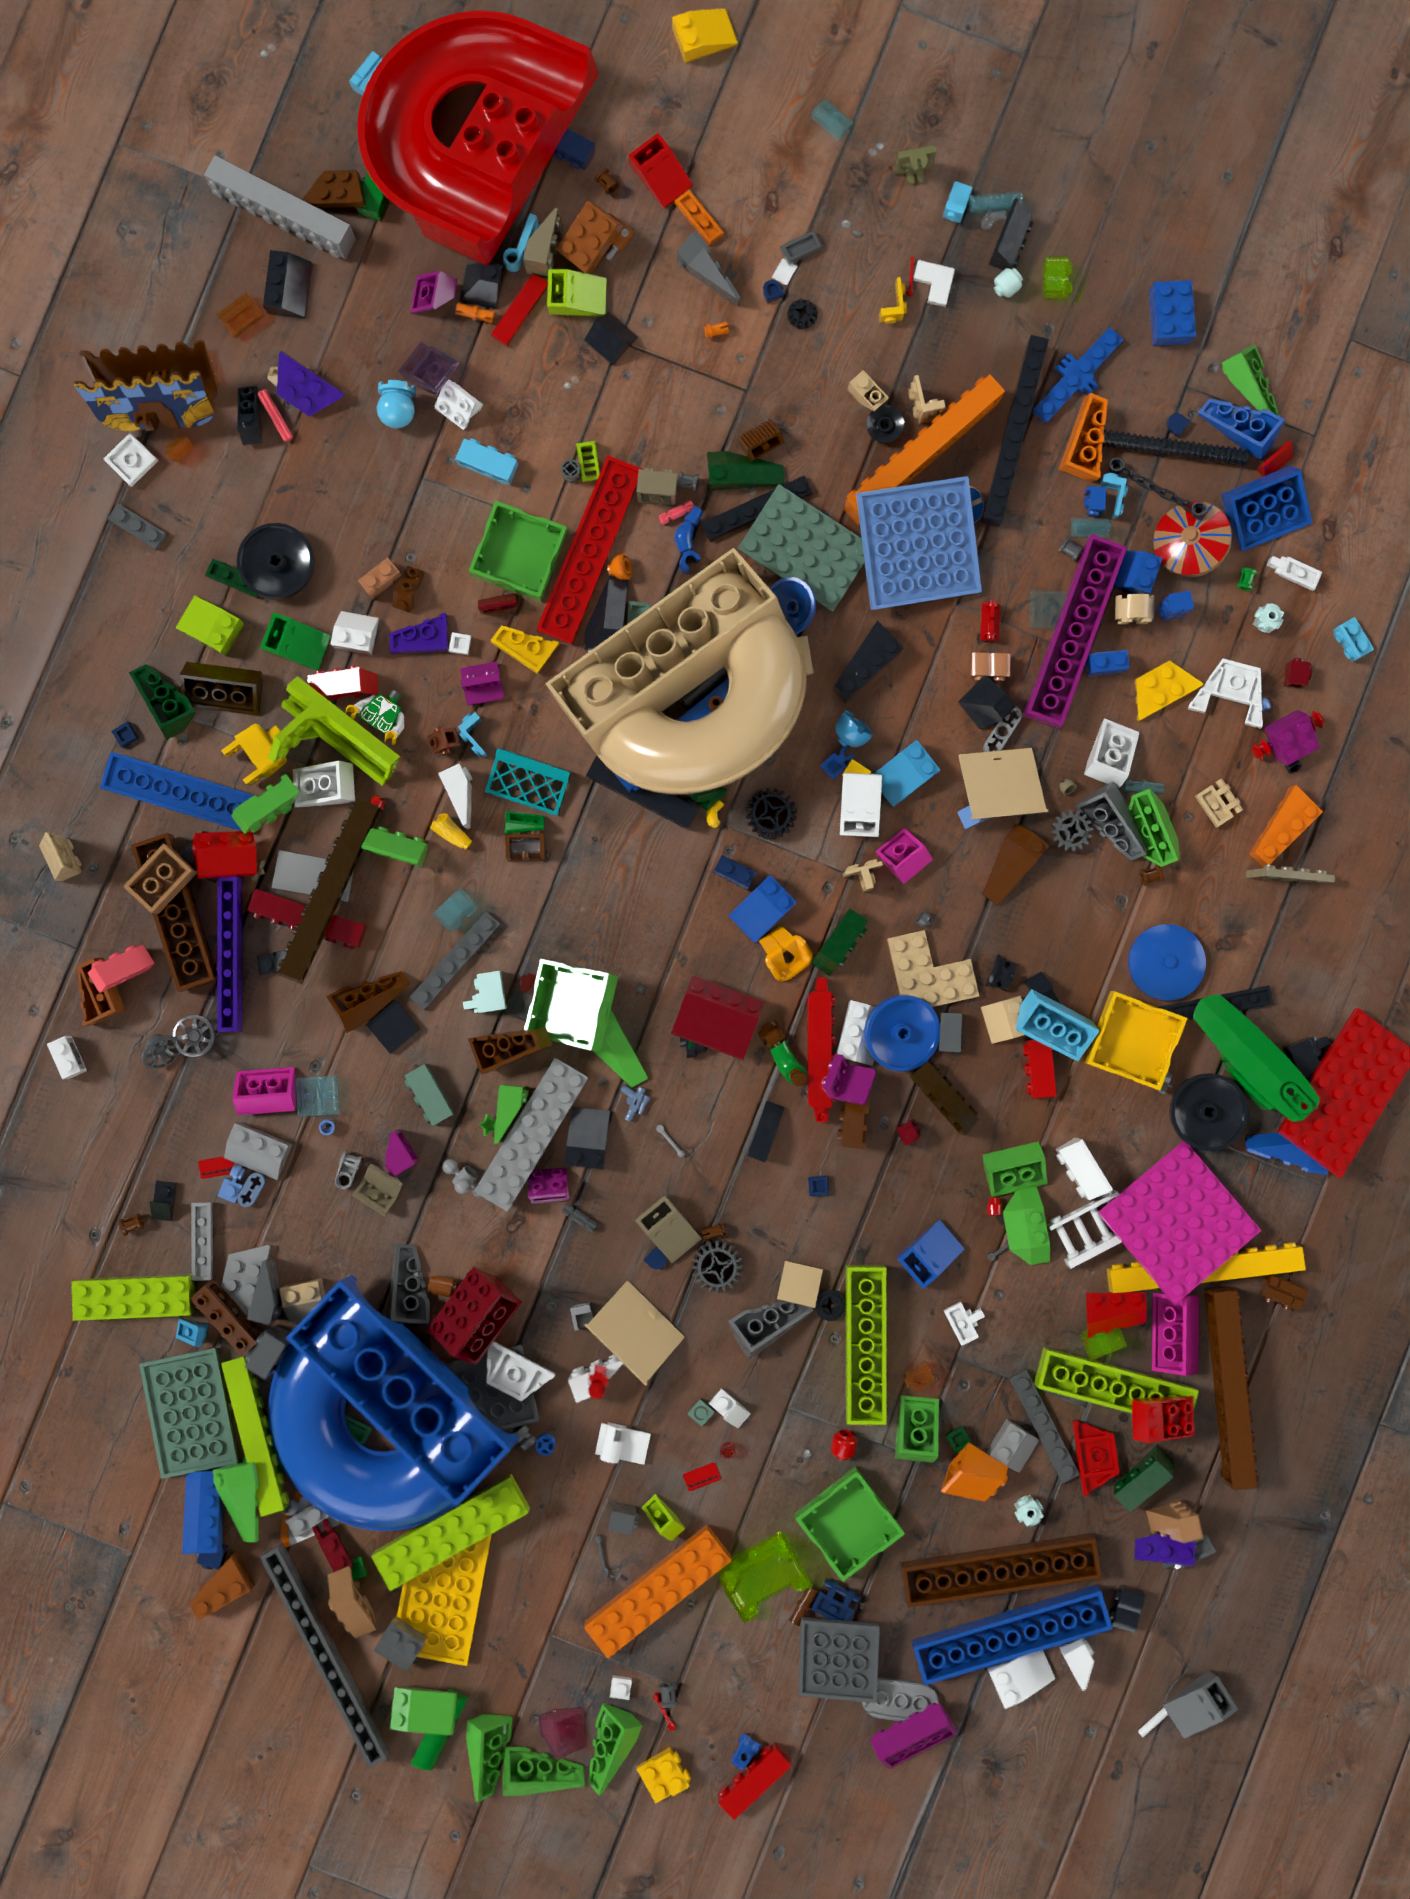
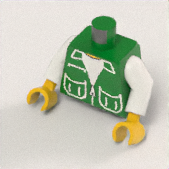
[345,689,404,745]

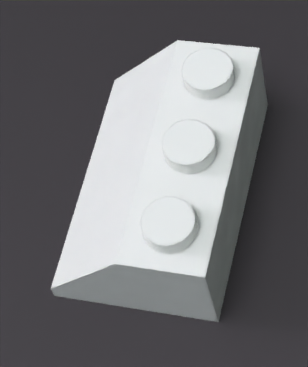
[836,1000,875,1066]
[1056,1138,1113,1200]

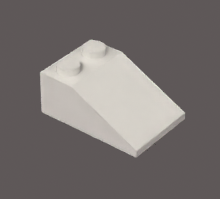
[1084,718,1139,788]
[293,761,355,807]
[438,764,473,830]
[987,1650,1055,1709]

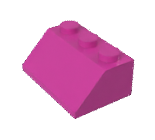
[232,1067,297,1115]

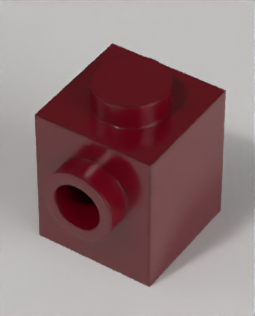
[1284,658,1312,688]

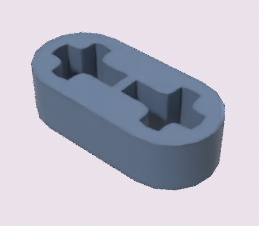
[237,1172,266,1207]

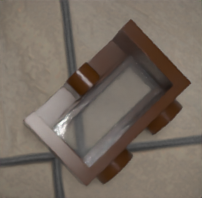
[505,831,546,862]

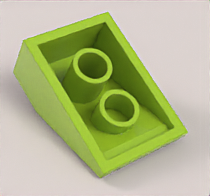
[176,595,245,656]

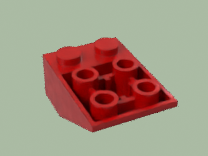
[628,133,693,209]
[1132,1396,1195,1443]

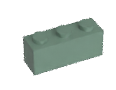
[404,1064,455,1126]

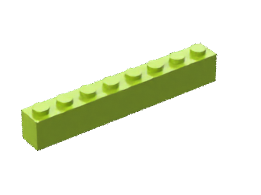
[221,1356,289,1517]

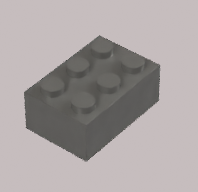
[245,1324,291,1379]

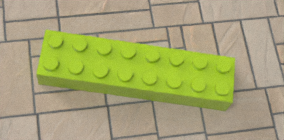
[846,1265,886,1425]
[1034,1347,1199,1413]
[371,1474,530,1591]

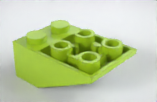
[547,269,607,316]

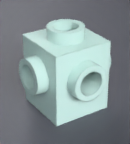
[1252,603,1284,633]
[1014,1495,1044,1526]

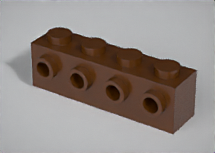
[190,1278,262,1357]

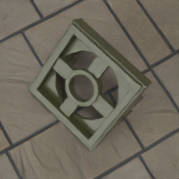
[894,145,937,185]

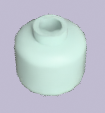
[994,268,1023,298]

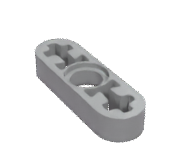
[983,707,1022,752]

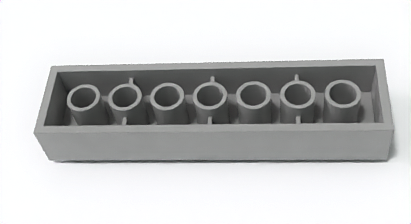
[204,155,356,259]
[474,1058,588,1212]

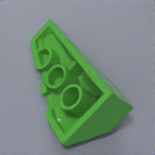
[1222,344,1279,416]
[592,1011,649,1088]
[466,1714,512,1802]
[502,1747,585,1796]

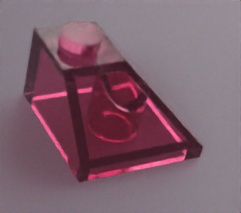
[539,1706,587,1759]

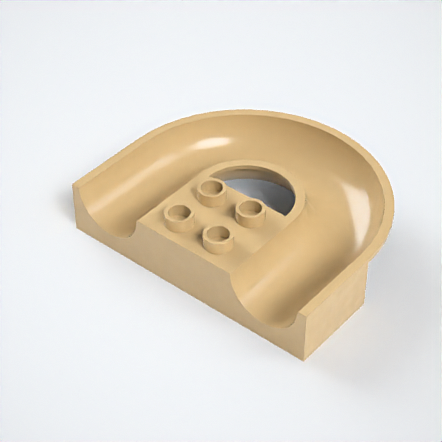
[545,548,806,794]

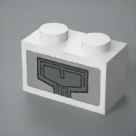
[47,1036,87,1079]

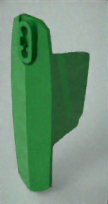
[1193,994,1319,1122]

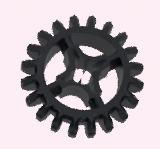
[745,788,797,840]

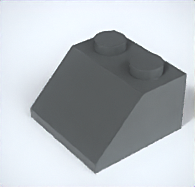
[373,1616,427,1671]

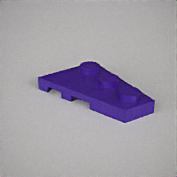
[1134,1534,1195,1567]

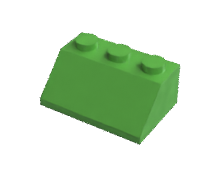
[361,826,429,867]
[982,1141,1048,1197]

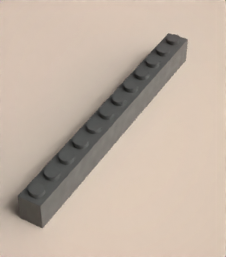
[260,1542,390,1768]

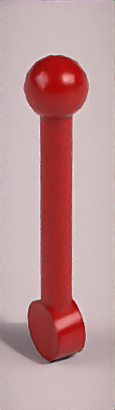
[906,257,915,296]
[653,1693,675,1731]

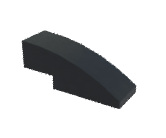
[747,1101,785,1163]

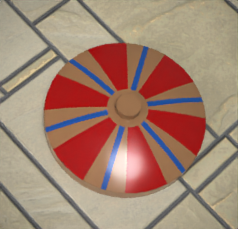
[1153,501,1232,577]

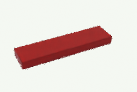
[491,273,548,347]

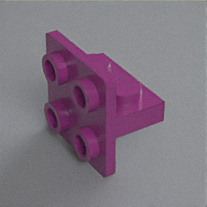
[460,662,504,706]
[528,1168,570,1204]

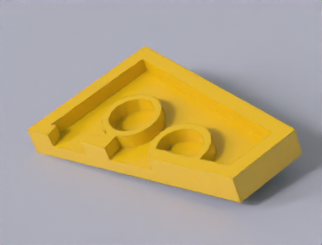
[491,625,560,674]

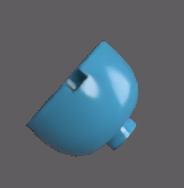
[835,710,873,747]

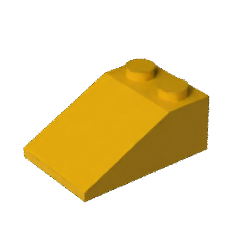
[672,8,738,63]

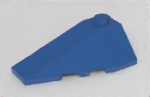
[1198,398,1285,460]
[1244,1133,1328,1175]

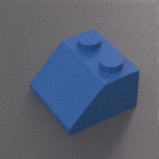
[1113,550,1162,594]

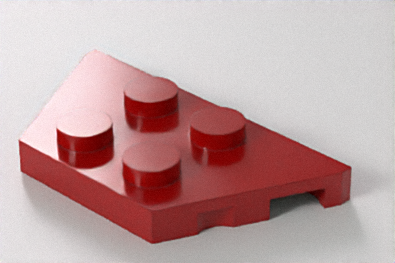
[1072,1420,1120,1496]

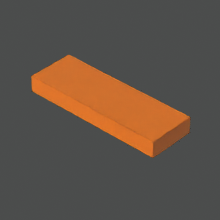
[674,190,724,247]

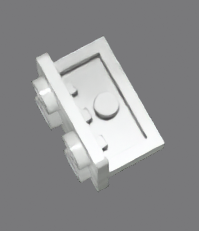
[435,379,483,430]

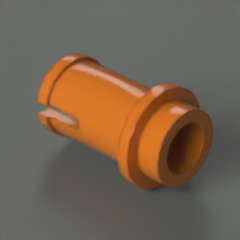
[704,321,729,339]

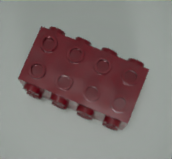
[427,1267,522,1365]

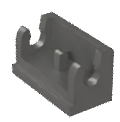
[939,1013,964,1052]

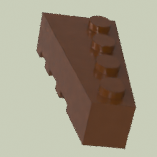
[468,1027,553,1075]

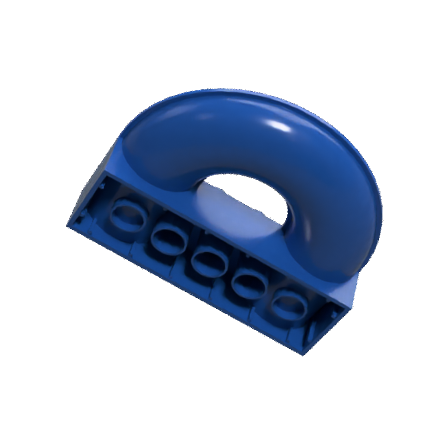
[268,1274,520,1531]

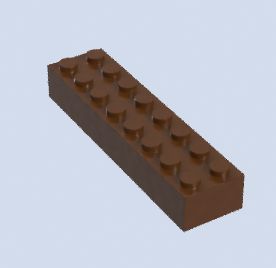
[131,833,218,992]

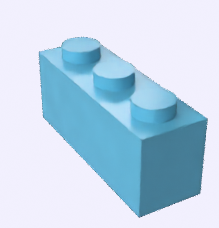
[455,438,518,486]

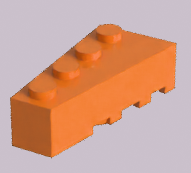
[1059,393,1108,483]

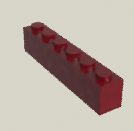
[247,889,367,950]

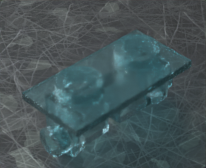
[1070,517,1111,538]

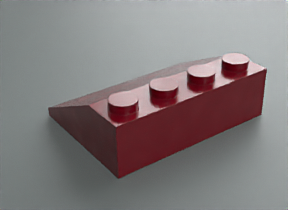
[671,975,765,1060]

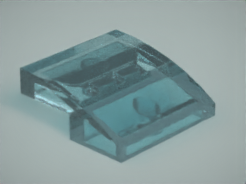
[296,1076,339,1116]

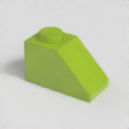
[641,1494,685,1542]

